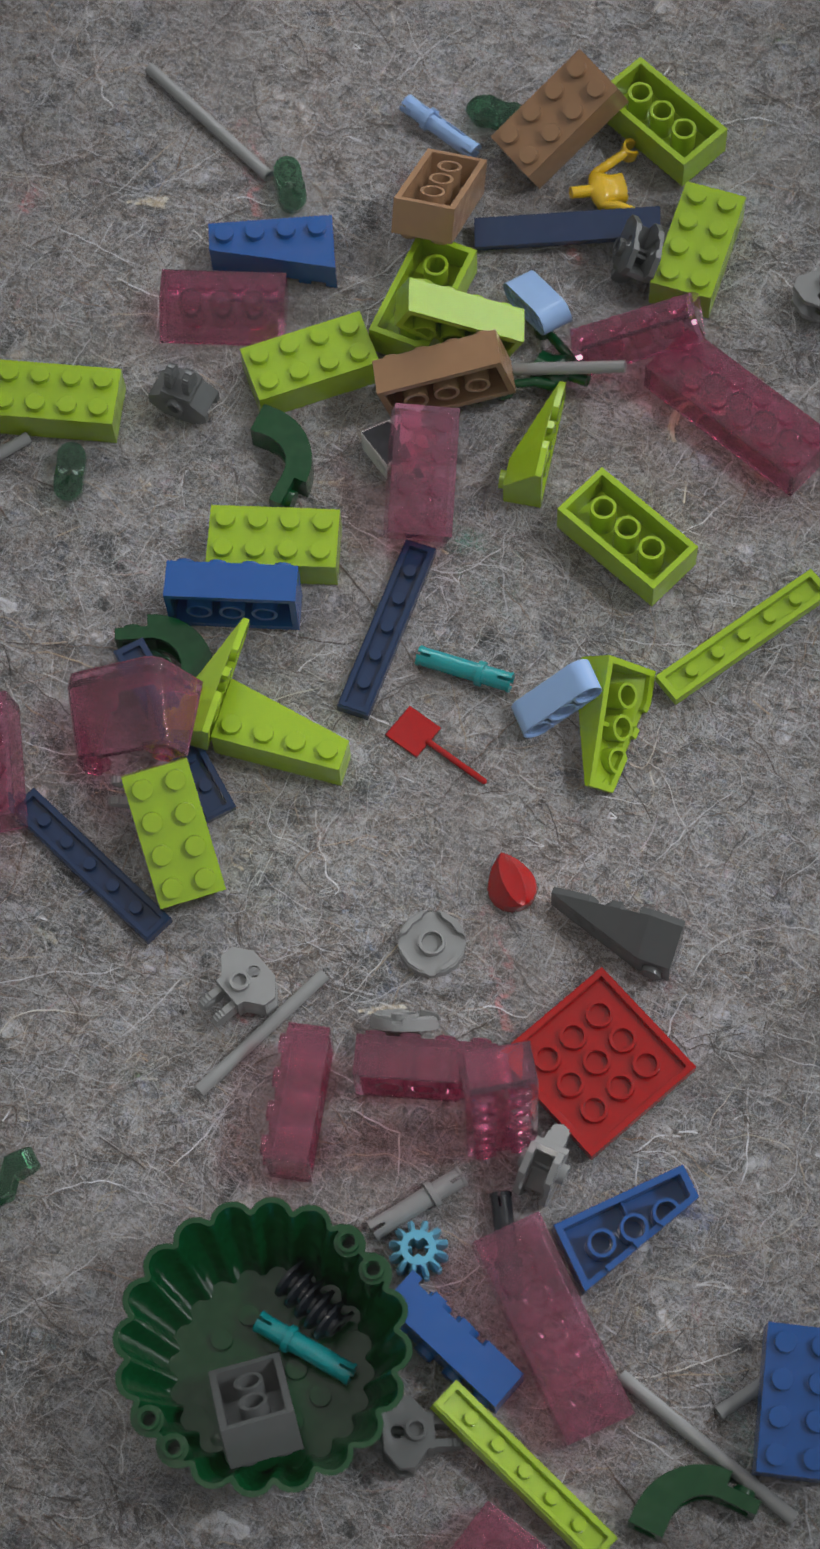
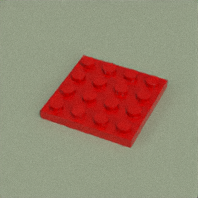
[498,967,696,1160]

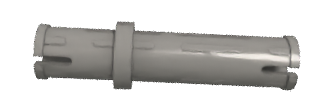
[366,1165,469,1241]

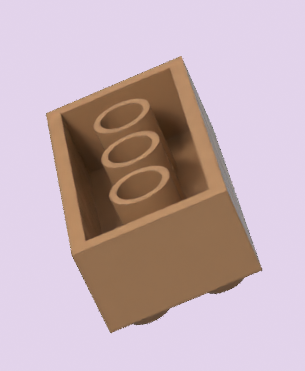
[491,49,629,189]
[391,148,487,245]
[372,329,516,419]

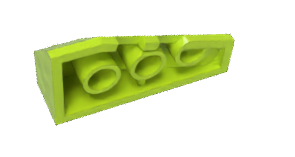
[498,381,566,508]
[165,618,250,750]
[578,655,656,793]

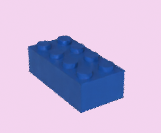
[163,558,303,630]
[752,1321,820,1483]

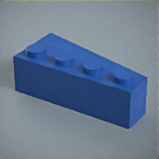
[208,215,337,288]
[551,1164,699,1296]
[395,1270,524,1414]

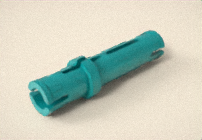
[415,645,515,693]
[252,1311,358,1386]

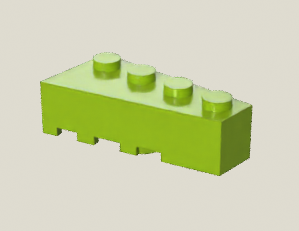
[395,277,525,357]

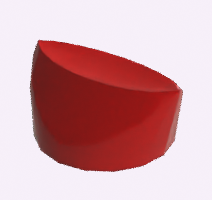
[487,852,538,913]

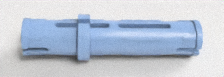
[400,94,481,157]

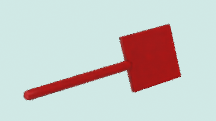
[385,706,487,785]

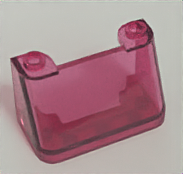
[67,656,203,776]

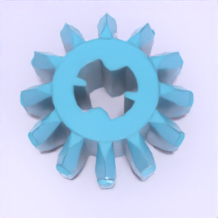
[389,1221,449,1282]

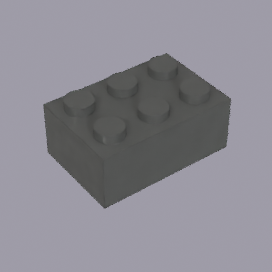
[208,1352,304,1469]

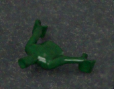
[497,327,591,400]

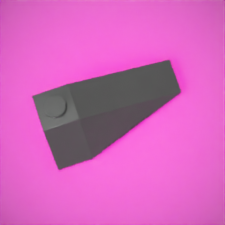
[551,887,686,981]

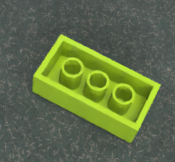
[607,56,728,186]
[649,181,746,318]
[369,238,477,355]
[240,311,379,412]
[0,359,126,443]
[557,467,698,606]
[205,505,342,585]
[121,757,226,909]

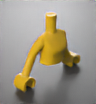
[569,138,639,210]

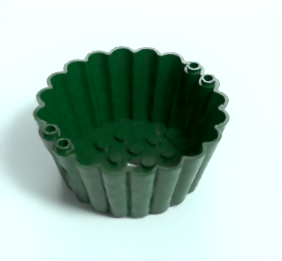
[112,1197,413,1498]

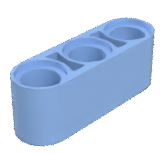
[503,270,572,336]
[511,659,602,738]

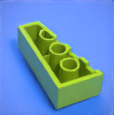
[211,678,351,786]

